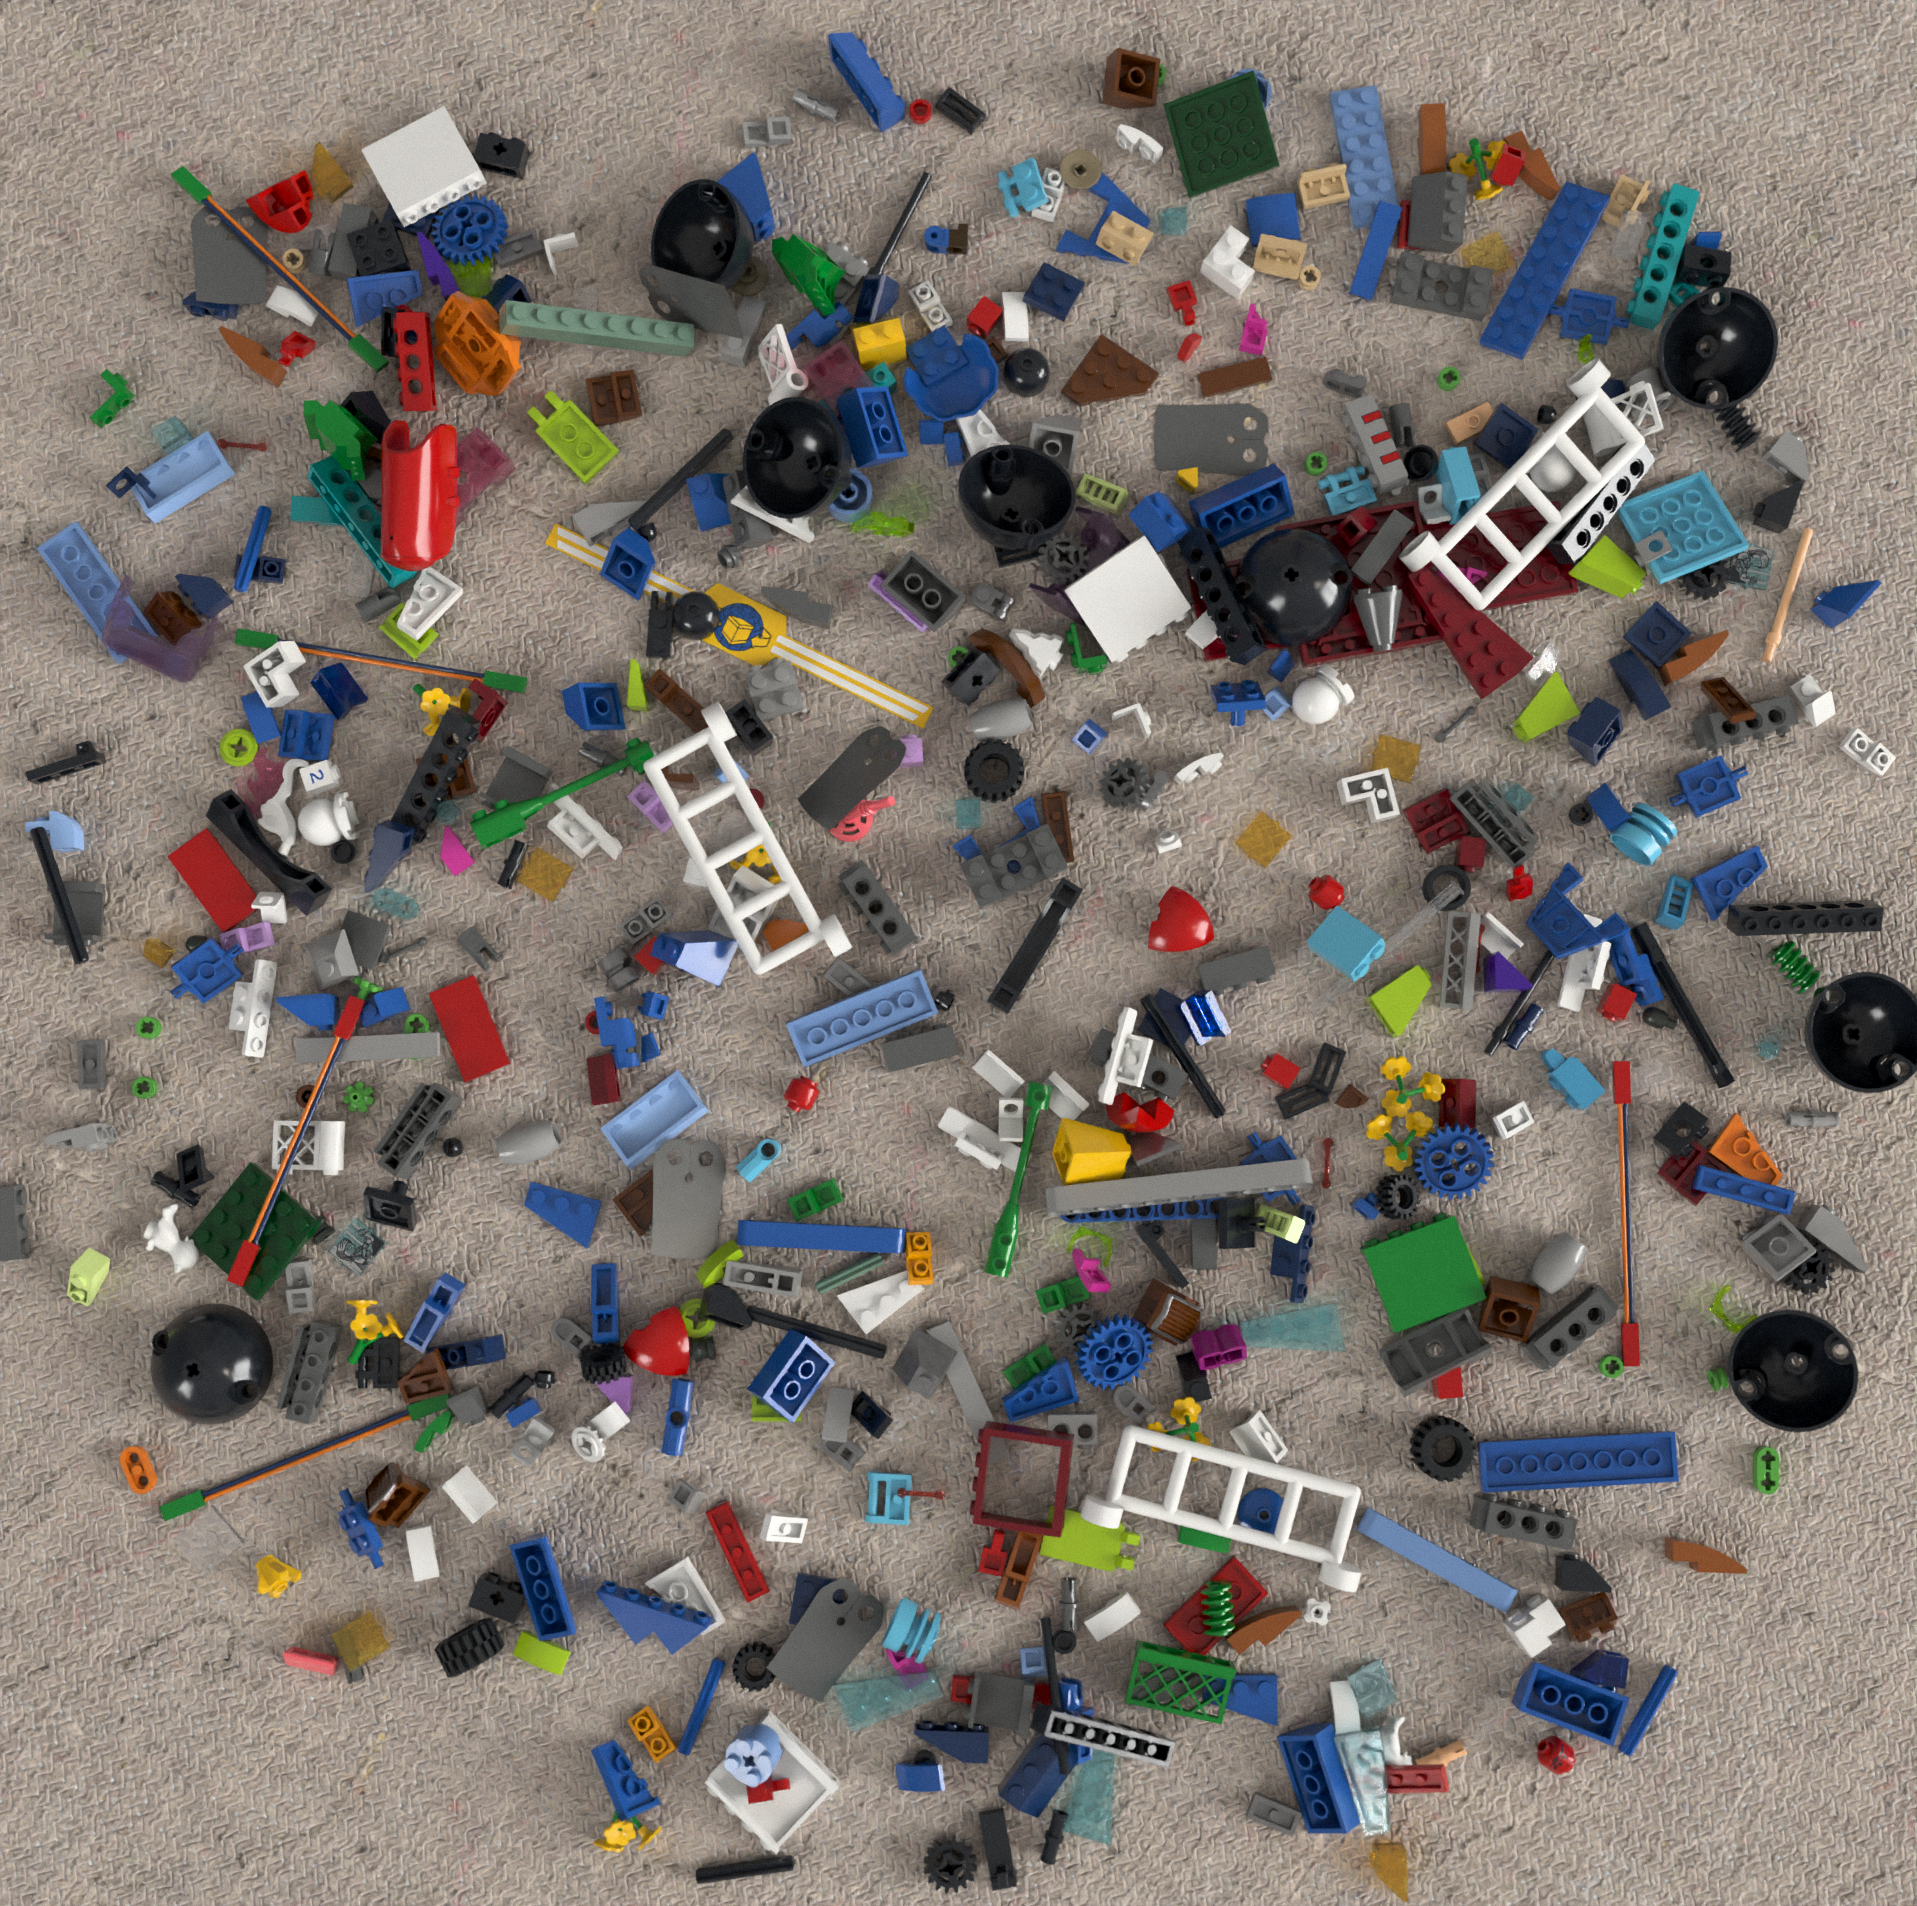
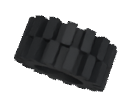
[1375,1175,1421,1219]
[580,1343,627,1385]
[732,1642,776,1692]

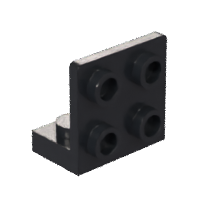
[347,219,412,277]

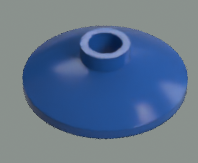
[1238,1488,1283,1534]

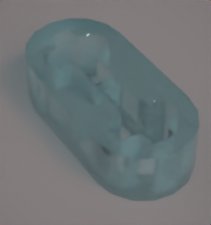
[373,888,420,920]

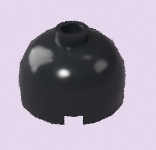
[1003,347,1050,398]
[672,591,721,640]

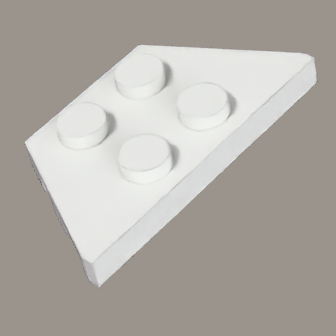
[730,485,814,543]

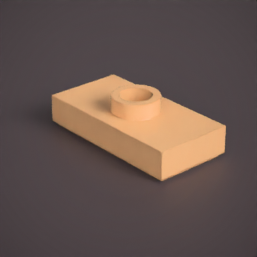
[1445,402,1493,445]

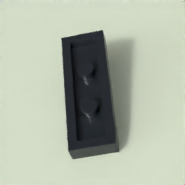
[25,741,106,785]
[1135,1220,1189,1289]
[979,1808,1017,1891]

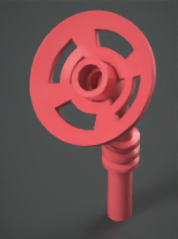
[829,796,895,842]

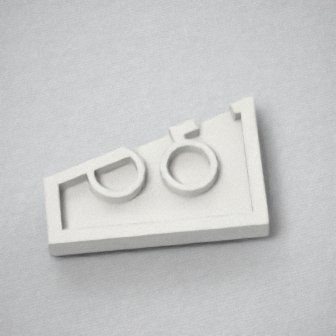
[956,410,1010,457]
[397,567,463,641]
[836,1270,924,1334]
[645,1556,726,1635]

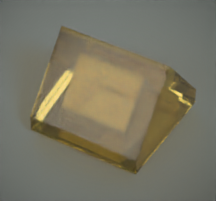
[143,938,175,968]

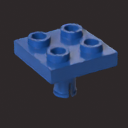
[1211,680,1266,726]

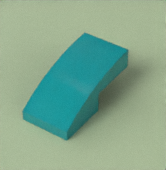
[290,496,343,526]

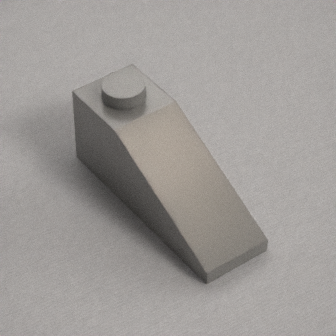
[720,295,767,368]
[572,500,646,547]
[1796,1204,1868,1273]
[723,1260,803,1298]

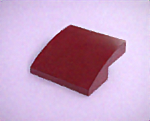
[1403,788,1469,854]
[1657,1142,1727,1207]

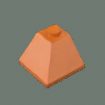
[762,918,809,951]

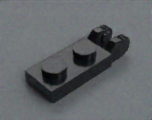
[646,591,674,659]

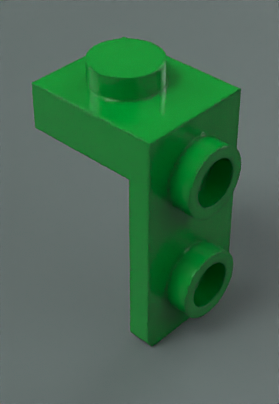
[90,369,135,428]
[1066,622,1108,675]

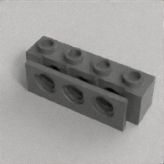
[1691,696,1799,751]
[1450,777,1540,869]
[838,860,918,956]
[1087,1028,1188,1102]
[374,1082,464,1180]
[1519,1284,1619,1370]
[276,1319,344,1425]
[1469,1493,1577,1550]

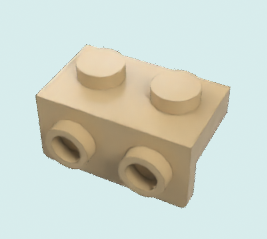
[1297,163,1350,210]
[1600,174,1651,230]
[1096,211,1154,266]
[1252,234,1307,280]

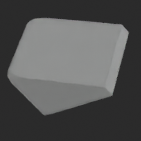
[668,1478,706,1514]

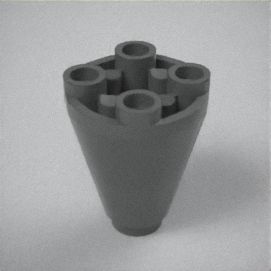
[1353,585,1402,651]

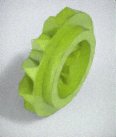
[219,729,259,767]
[679,1299,716,1338]

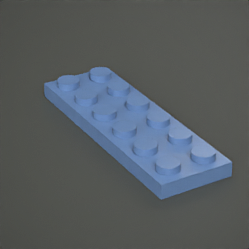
[1329,85,1401,229]
[37,521,159,664]
[785,968,938,1067]

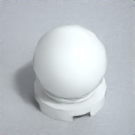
[1525,432,1577,492]
[1292,663,1355,724]
[298,792,360,846]

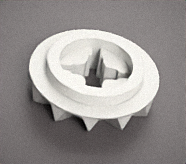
[572,1425,606,1462]

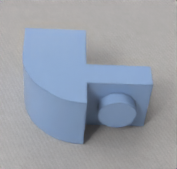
[25,811,84,852]

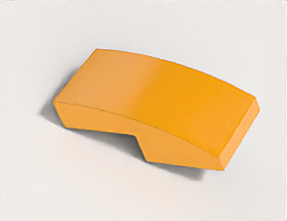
[905,1232,934,1285]
[627,1705,678,1763]

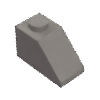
[1760,430,1809,485]

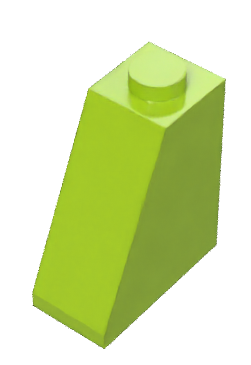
[1568,535,1647,599]
[1513,671,1580,743]
[1366,965,1432,1038]

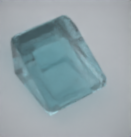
[1161,206,1187,235]
[1503,782,1534,815]
[956,799,981,829]

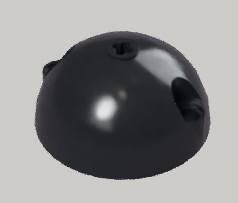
[651,179,754,296]
[1657,287,1778,410]
[743,397,852,519]
[958,445,1076,551]
[1234,528,1352,646]
[1804,972,1917,1093]
[150,1304,273,1425]
[1728,1309,1859,1432]

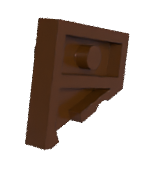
[612,1170,653,1237]
[397,1347,453,1404]

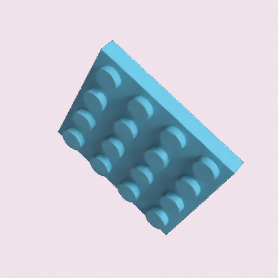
[1616,470,1749,584]

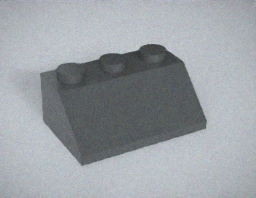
[1407,171,1468,254]
[880,549,966,632]

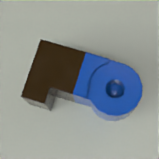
[924,223,969,255]

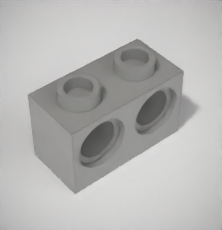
[1047,1411,1098,1449]

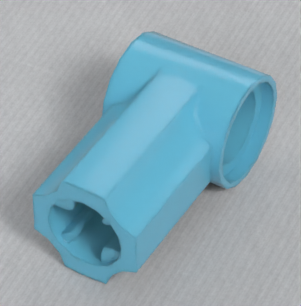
[735,1138,782,1182]

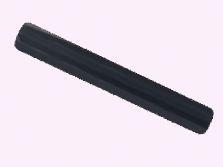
[695,1855,794,1884]

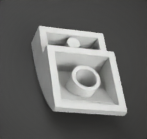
[708,865,779,949]

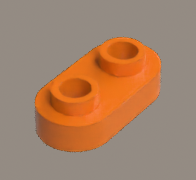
[120,1445,157,1494]

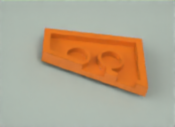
[1707,1113,1783,1186]

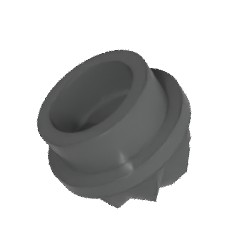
[717,544,741,569]

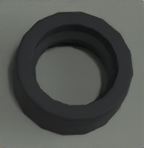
[1422,864,1471,912]

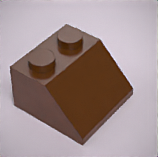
[1102,48,1161,109]
[1478,1275,1541,1343]

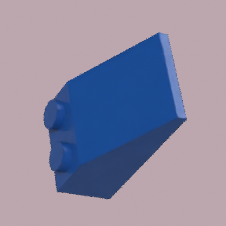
[1128,491,1194,552]

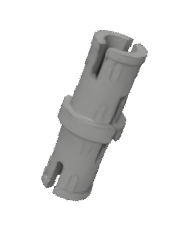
[792,88,840,123]
[1785,1110,1839,1129]

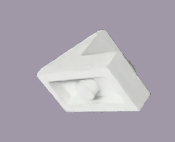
[1787,674,1835,728]
[1489,1101,1535,1140]
[760,1510,808,1543]

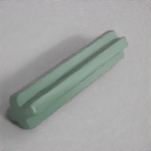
[815,1253,884,1294]

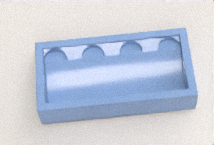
[131,431,236,524]
[600,1070,709,1169]

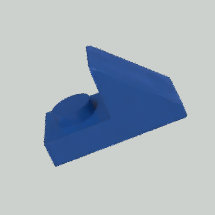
[360,987,411,1028]

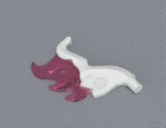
[244,747,310,856]

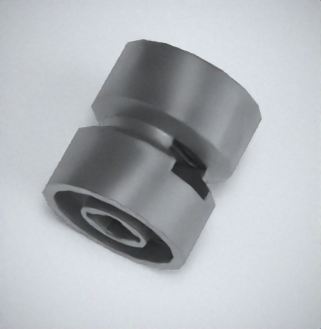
[597,947,642,992]

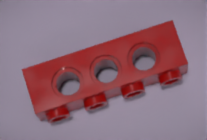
[393,312,437,411]

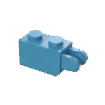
[1540,1048,1605,1110]

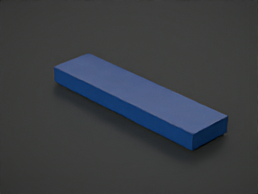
[1349,200,1402,301]
[1692,1165,1796,1215]

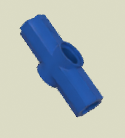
[661,1378,694,1456]

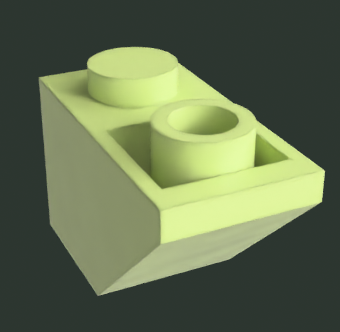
[67,1247,110,1307]

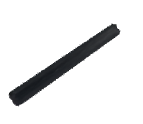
[628,428,733,530]
[30,827,89,964]
[1140,993,1226,1119]
[747,1305,887,1359]

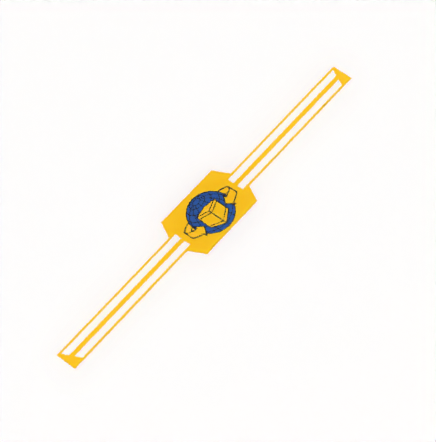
[545,523,934,729]

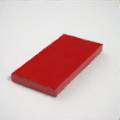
[167,828,258,933]
[429,975,511,1083]
[1163,1555,1269,1655]

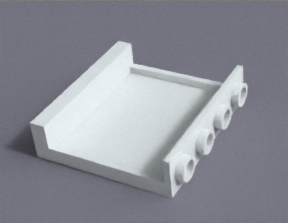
[361,106,487,227]
[1062,535,1191,663]
[705,1710,840,1854]

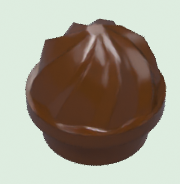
[296,1084,321,1108]

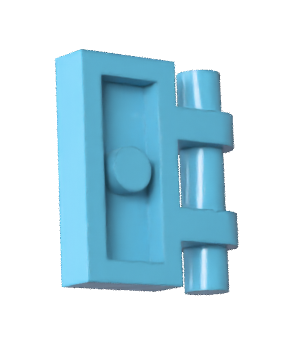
[998,157,1048,217]
[1317,465,1377,516]

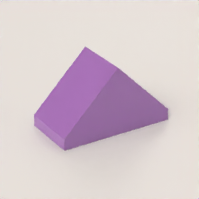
[595,1375,634,1415]

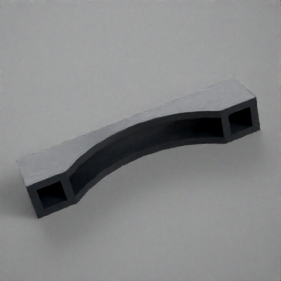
[206,789,332,916]
[987,877,1083,1015]

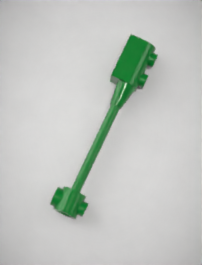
[469,738,654,850]
[984,1081,1053,1278]

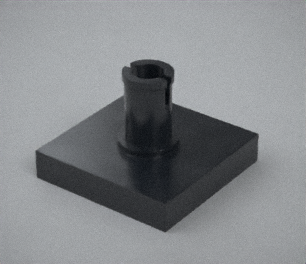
[363,1180,417,1232]
[1219,1198,1266,1249]

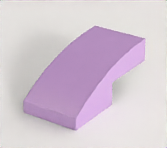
[627,780,673,833]
[219,921,275,955]

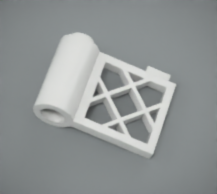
[758,324,808,405]
[1583,381,1664,457]
[272,1120,345,1175]

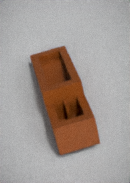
[1417,103,1446,175]
[1503,130,1560,201]
[219,326,287,388]
[1658,630,1729,686]
[993,1531,1043,1610]
[1665,1537,1747,1574]
[1225,1605,1302,1655]

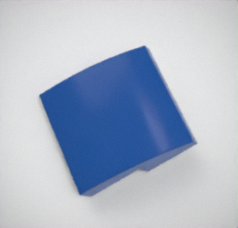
[1246,193,1301,248]
[278,709,335,762]

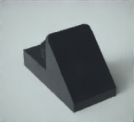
[176,1144,215,1193]
[1175,1351,1212,1403]
[851,1391,893,1439]

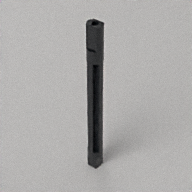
[1631,922,1735,1088]

